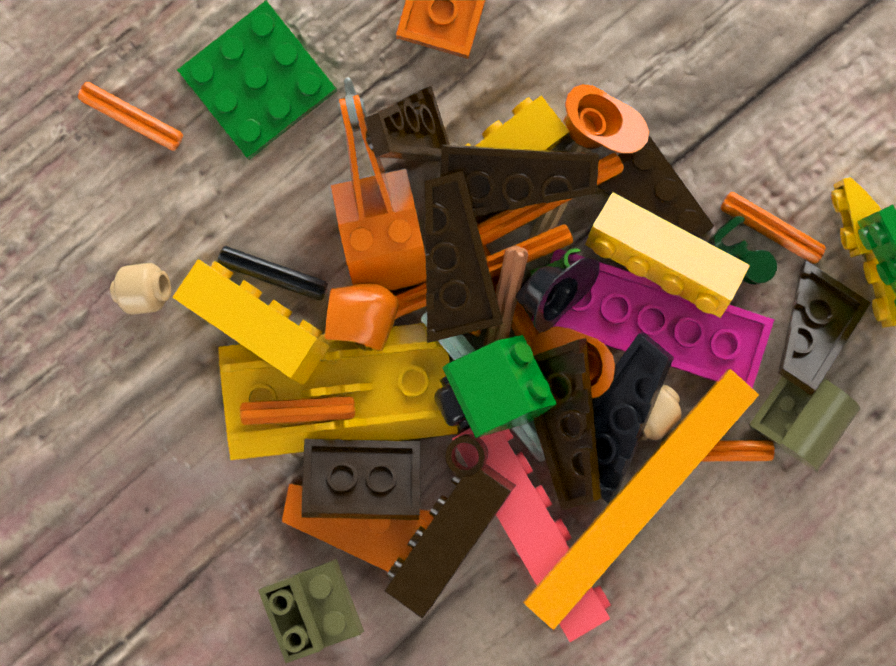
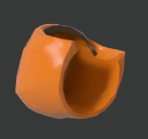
[325,283,399,352]

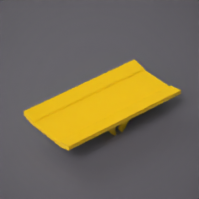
[218,323,458,460]

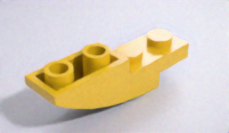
[831,177,896,328]

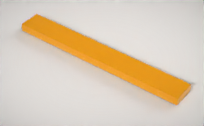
[523,369,759,630]

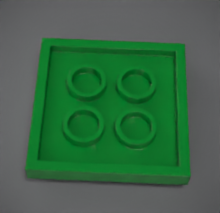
[177,0,337,160]

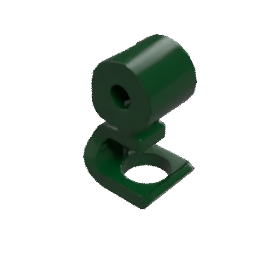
[708,216,777,285]

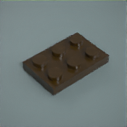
[301,439,420,520]

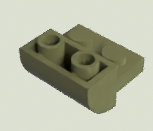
[749,376,860,472]
[258,559,364,663]

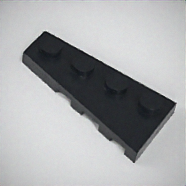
[592,333,674,504]

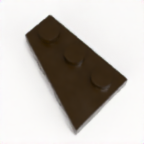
[778,260,871,395]

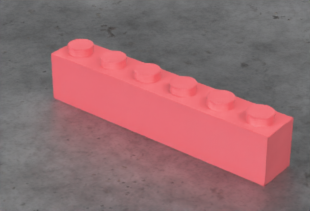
[452,427,611,642]

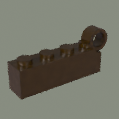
[384,434,516,619]

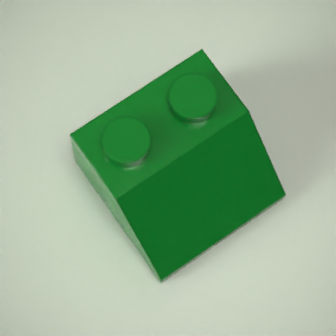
[442,335,557,438]

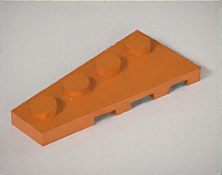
[282,483,434,572]

